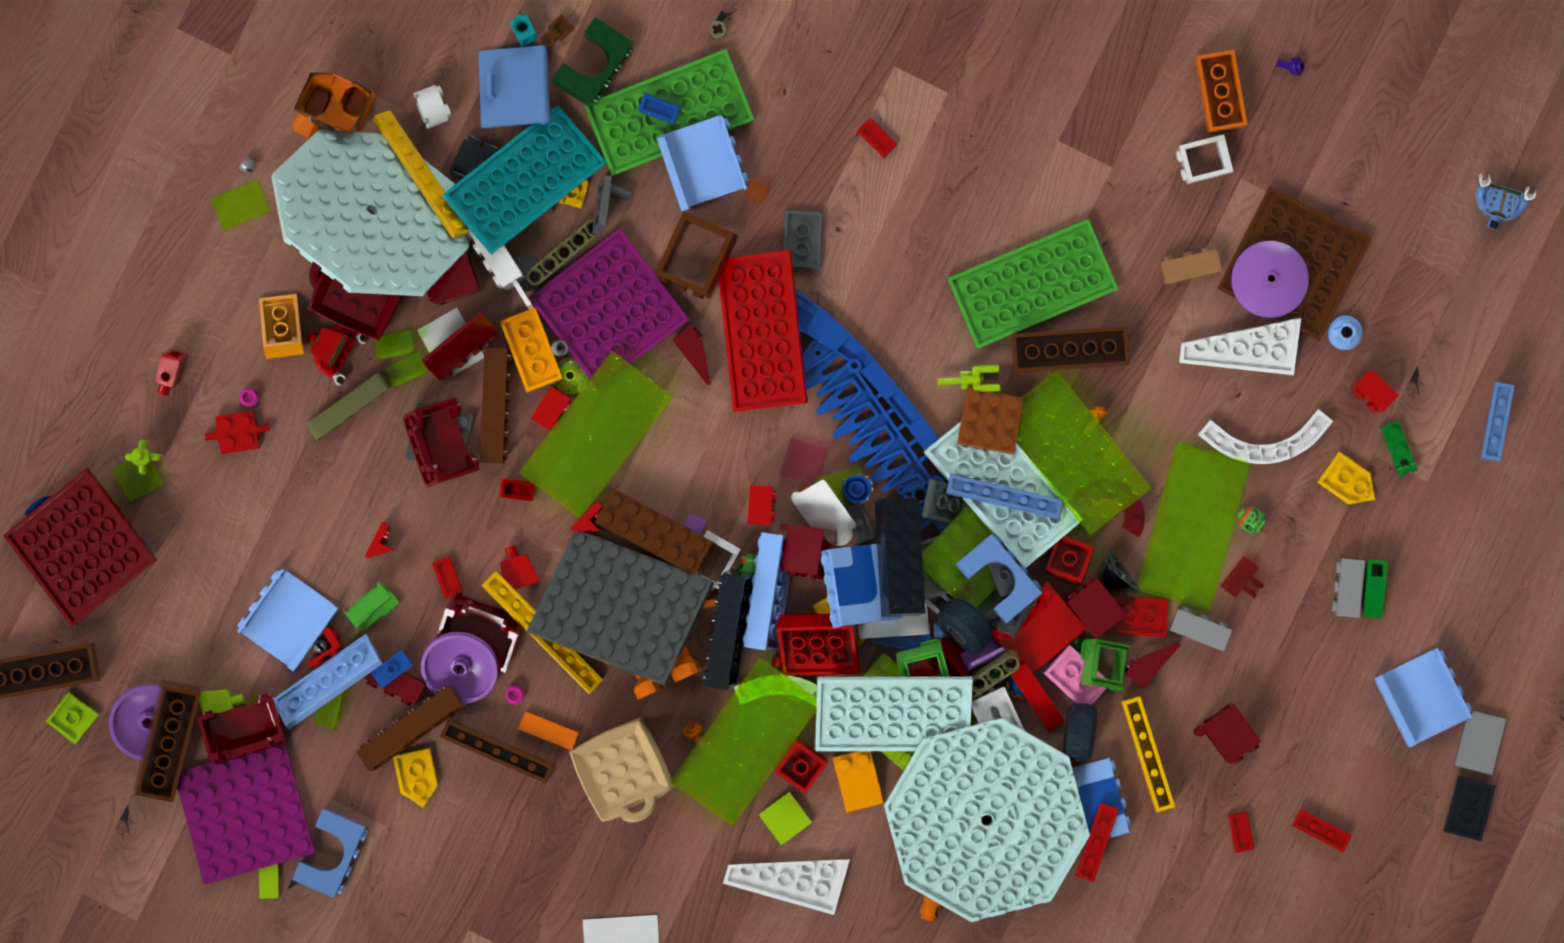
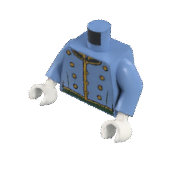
[1475,174,1537,230]

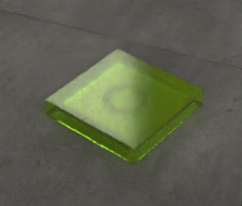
[112,461,165,502]

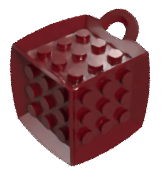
[307,262,402,341]

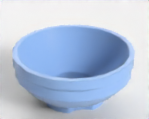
[1328,315,1363,350]

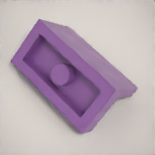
[959,638,1006,672]

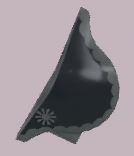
[1098,550,1140,593]

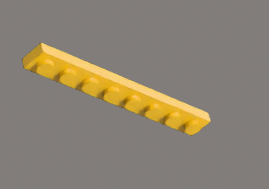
[373,111,470,239]
[481,571,603,694]

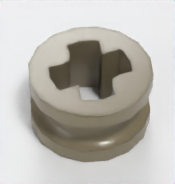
[709,21,726,39]

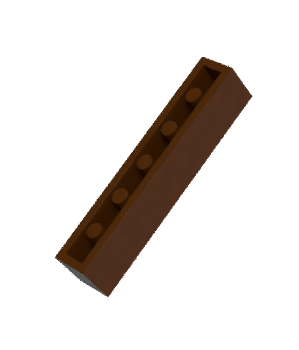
[480,347,512,464]
[356,686,466,771]
[440,719,555,784]

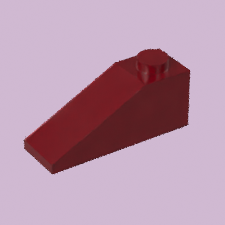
[672,326,711,385]
[1124,642,1181,688]

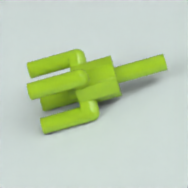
[937,364,1000,393]
[125,440,163,475]

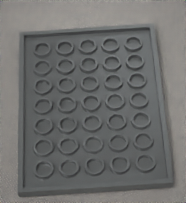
[527,531,714,686]

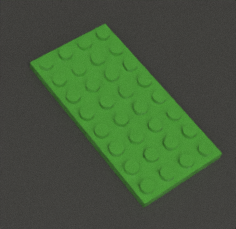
[584,49,754,176]
[947,219,1118,349]

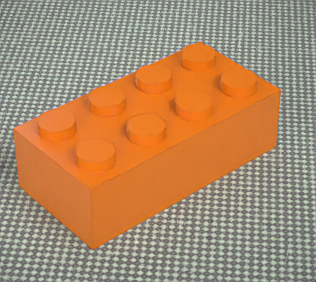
[1194,49,1248,134]

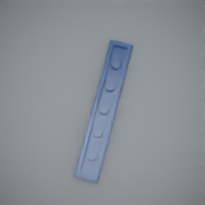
[946,474,1063,519]

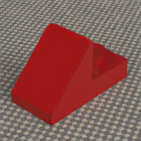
[499,478,535,501]
[570,501,603,531]
[364,522,395,558]

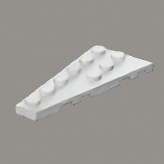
[1179,318,1301,375]
[723,859,850,915]

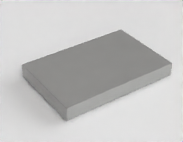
[1454,711,1506,775]

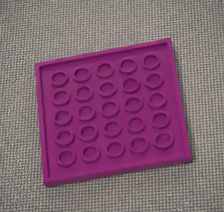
[528,228,689,389]
[177,744,316,885]

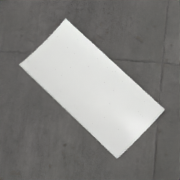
[858,603,930,639]
[583,915,659,943]

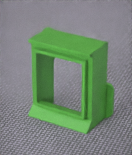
[344,581,401,631]
[896,639,950,677]
[1080,639,1130,692]

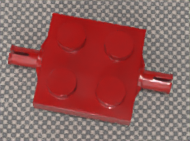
[205,410,271,454]

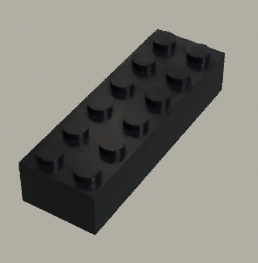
[874,498,926,617]
[703,569,754,691]

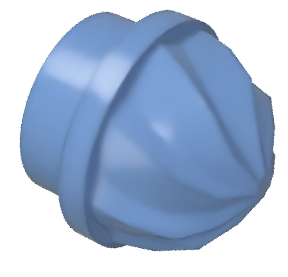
[933,623,947,640]

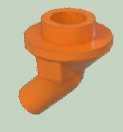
[1086,406,1108,432]
[683,722,706,749]

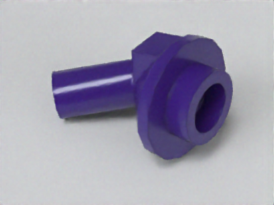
[1276,57,1305,76]

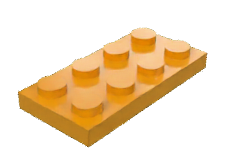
[500,308,563,393]

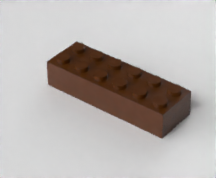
[1011,326,1130,373]
[595,489,717,576]
[0,643,101,699]
[134,679,201,802]

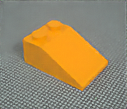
[259,294,304,359]
[832,751,883,813]

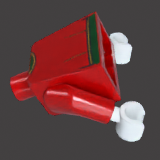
[308,325,366,386]

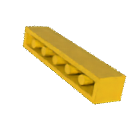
[1120,696,1175,813]

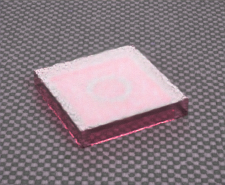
[780,439,827,485]

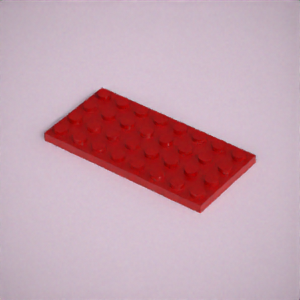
[719,250,808,412]

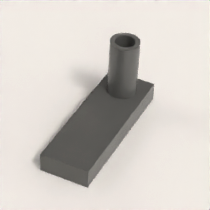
[592,175,631,235]

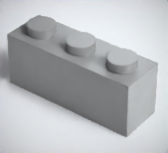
[1331,558,1365,618]
[1168,607,1232,651]

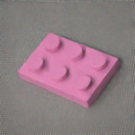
[1043,645,1106,705]

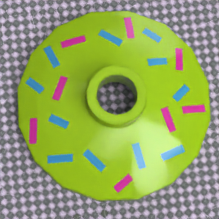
[553,357,589,395]

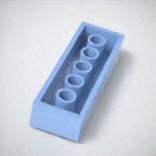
[743,532,791,652]

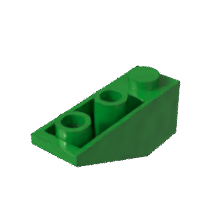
[1362,560,1388,618]

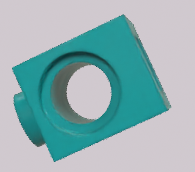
[510,14,538,47]

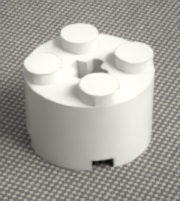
[413,85,451,129]

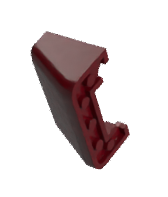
[403,397,480,487]
[436,594,523,673]
[197,694,287,764]

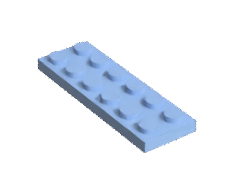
[274,634,383,729]

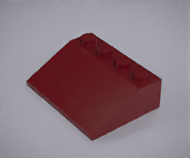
[421,311,499,381]

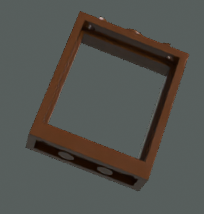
[655,211,739,300]

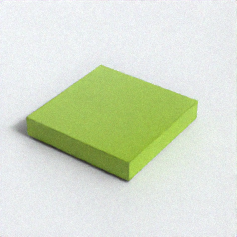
[45,691,100,745]
[759,792,812,845]

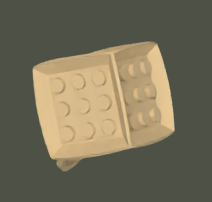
[569,716,675,822]

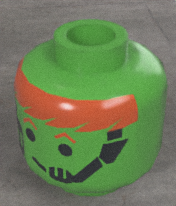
[1237,506,1267,534]
[736,552,757,574]

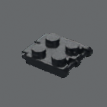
[448,134,498,178]

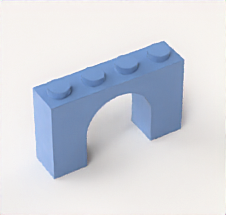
[956,534,1042,624]
[292,808,368,898]

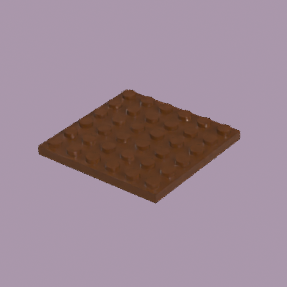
[1217,186,1372,341]

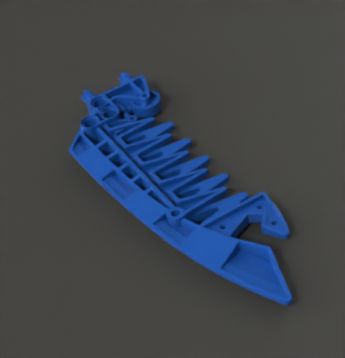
[796,290,952,536]

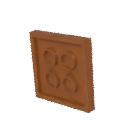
[957,387,1023,455]

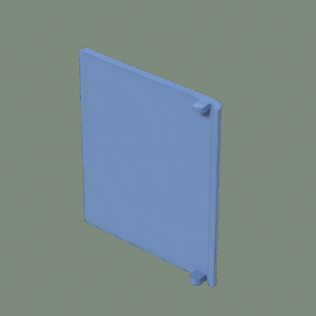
[478,45,550,128]

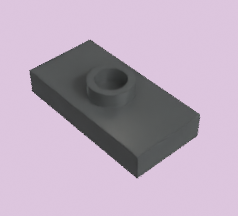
[988,563,1015,598]

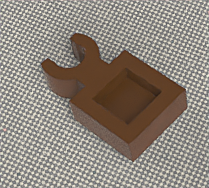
[540,14,575,48]

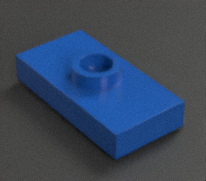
[638,93,681,125]
[371,650,413,688]

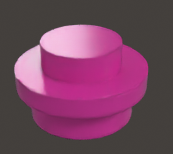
[239,388,259,407]
[505,685,524,705]

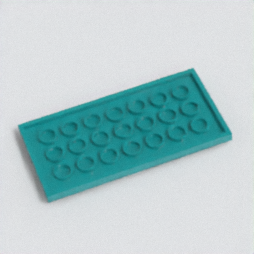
[442,104,606,255]

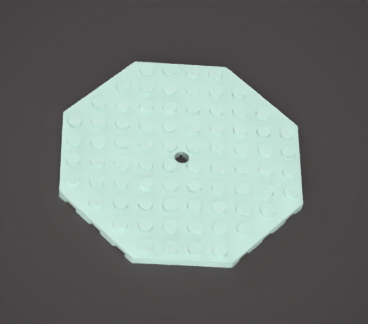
[271,129,469,296]
[884,718,1090,922]

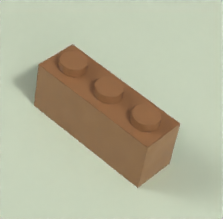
[1159,247,1222,286]

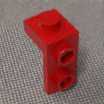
[307,626,343,668]

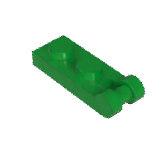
[1380,421,1418,477]

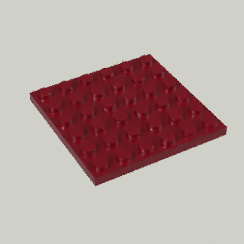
[3,468,157,627]

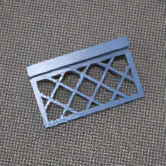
[1480,382,1515,461]

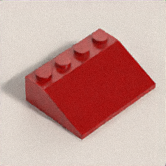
[992,582,1087,674]
[777,614,860,676]

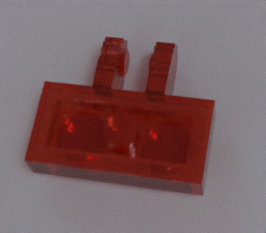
[1220,556,1264,598]

